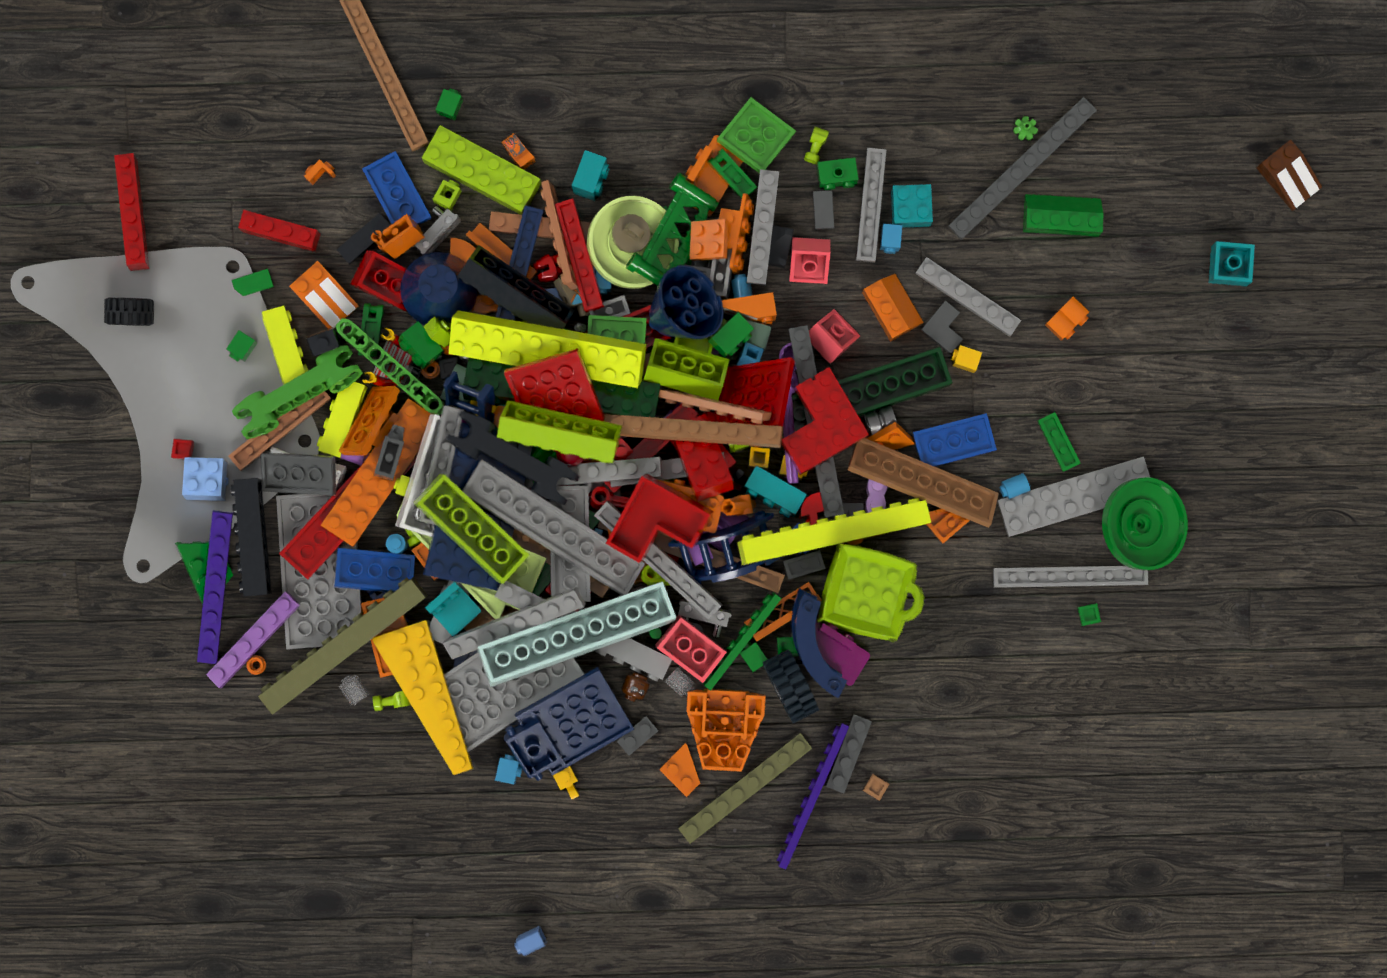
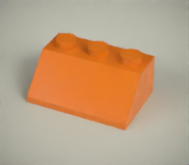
[862,274,924,342]

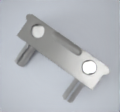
[415,206,461,255]
[678,599,732,637]

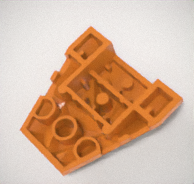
[687,689,765,772]

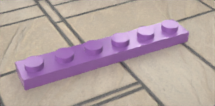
[206,591,300,688]

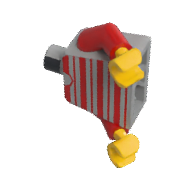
[362,328,422,386]

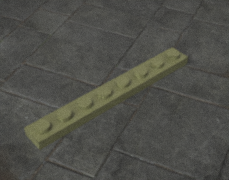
[678,733,812,844]

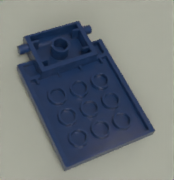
[504,667,634,781]

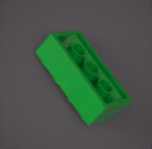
[1023,194,1104,237]

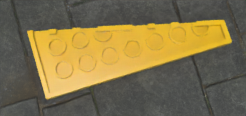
[372,620,473,775]

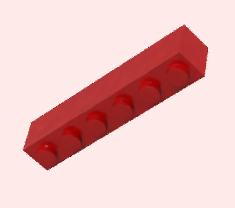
[114,153,149,271]

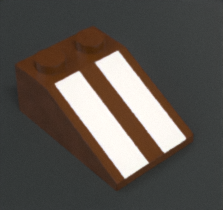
[1256,139,1322,211]

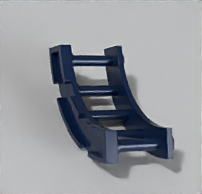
[443,371,495,424]
[668,511,783,584]
[791,588,847,698]

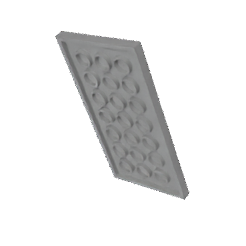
[276,491,362,650]
[444,622,585,752]

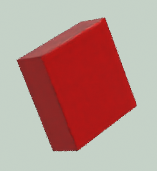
[171,439,194,460]

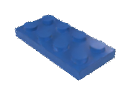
[362,151,431,225]
[912,413,997,467]
[334,548,415,592]

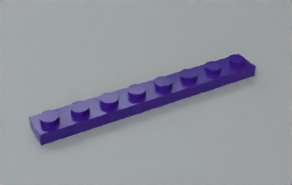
[197,510,233,664]
[776,723,849,870]

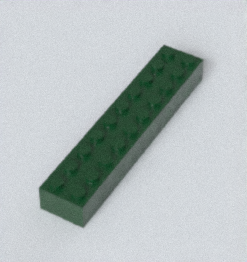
[782,347,953,439]
[463,358,660,418]

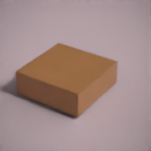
[863,774,889,801]

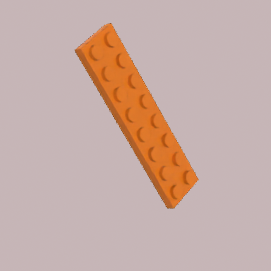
[321,398,431,547]

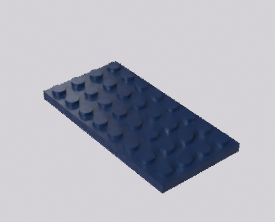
[423,422,533,591]

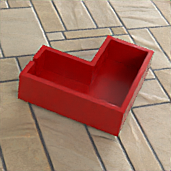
[781,367,869,475]
[606,473,714,563]

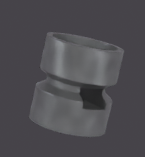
[864,406,897,436]

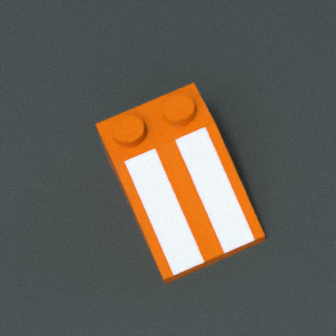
[289,261,359,329]
[722,292,777,326]

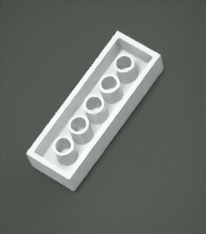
[395,414,441,537]

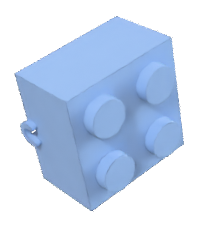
[182,457,229,501]

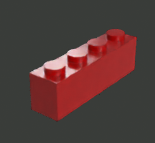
[238,210,321,252]

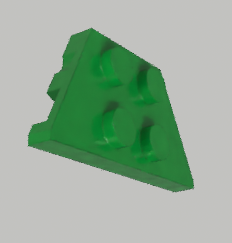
[175,541,233,605]

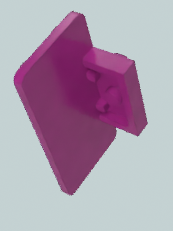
[815,620,870,686]

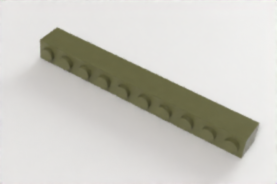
[258,577,427,715]

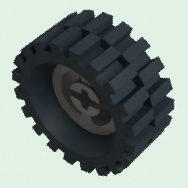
[762,649,819,723]

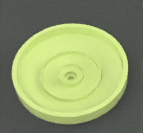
[587,196,679,289]

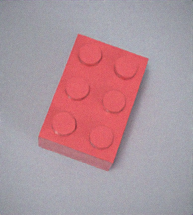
[656,615,727,683]

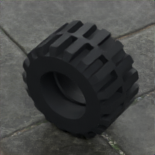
[104,297,154,326]

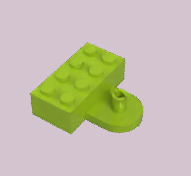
[644,334,729,400]

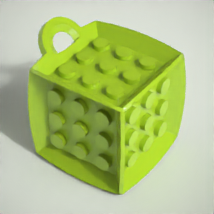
[817,543,924,643]

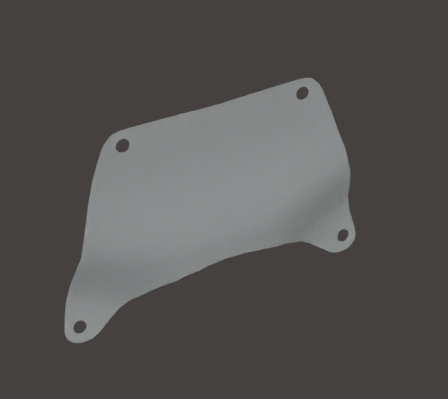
[11,247,320,583]

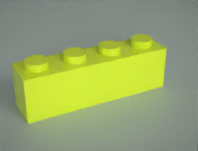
[261,306,308,385]
[317,382,368,459]

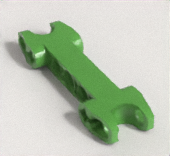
[336,318,444,416]
[232,345,363,439]

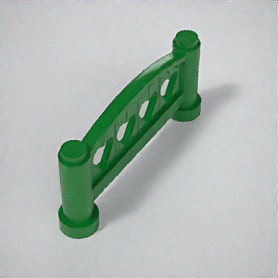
[626,172,719,286]

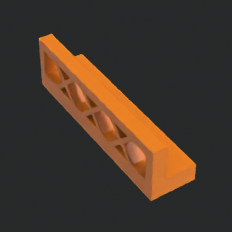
[466,223,537,280]
[744,582,822,642]

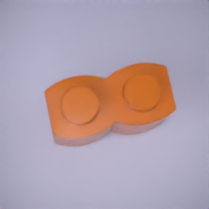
[1045,296,1089,341]

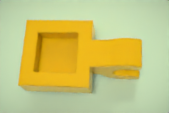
[553,766,579,799]

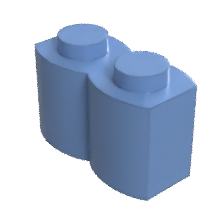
[514,926,547,956]

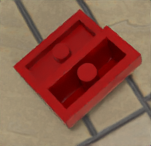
[799,492,824,525]

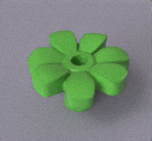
[1013,116,1038,140]

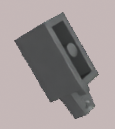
[374,425,404,481]

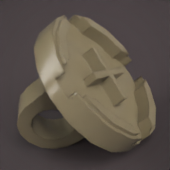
[612,214,650,253]

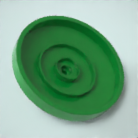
[1102,477,1188,570]

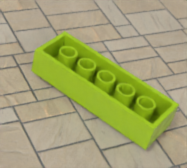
[422,125,541,215]
[497,401,622,463]
[413,474,529,584]

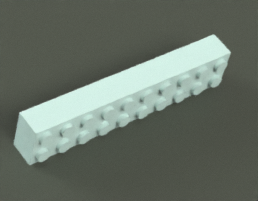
[478,582,676,687]

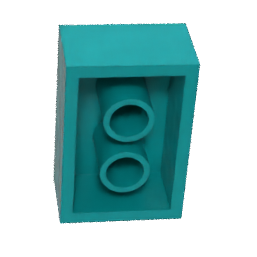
[744,466,807,518]

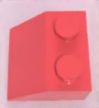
[789,237,830,284]
[809,309,860,364]

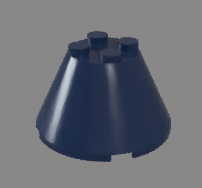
[400,252,477,325]
[649,265,723,339]

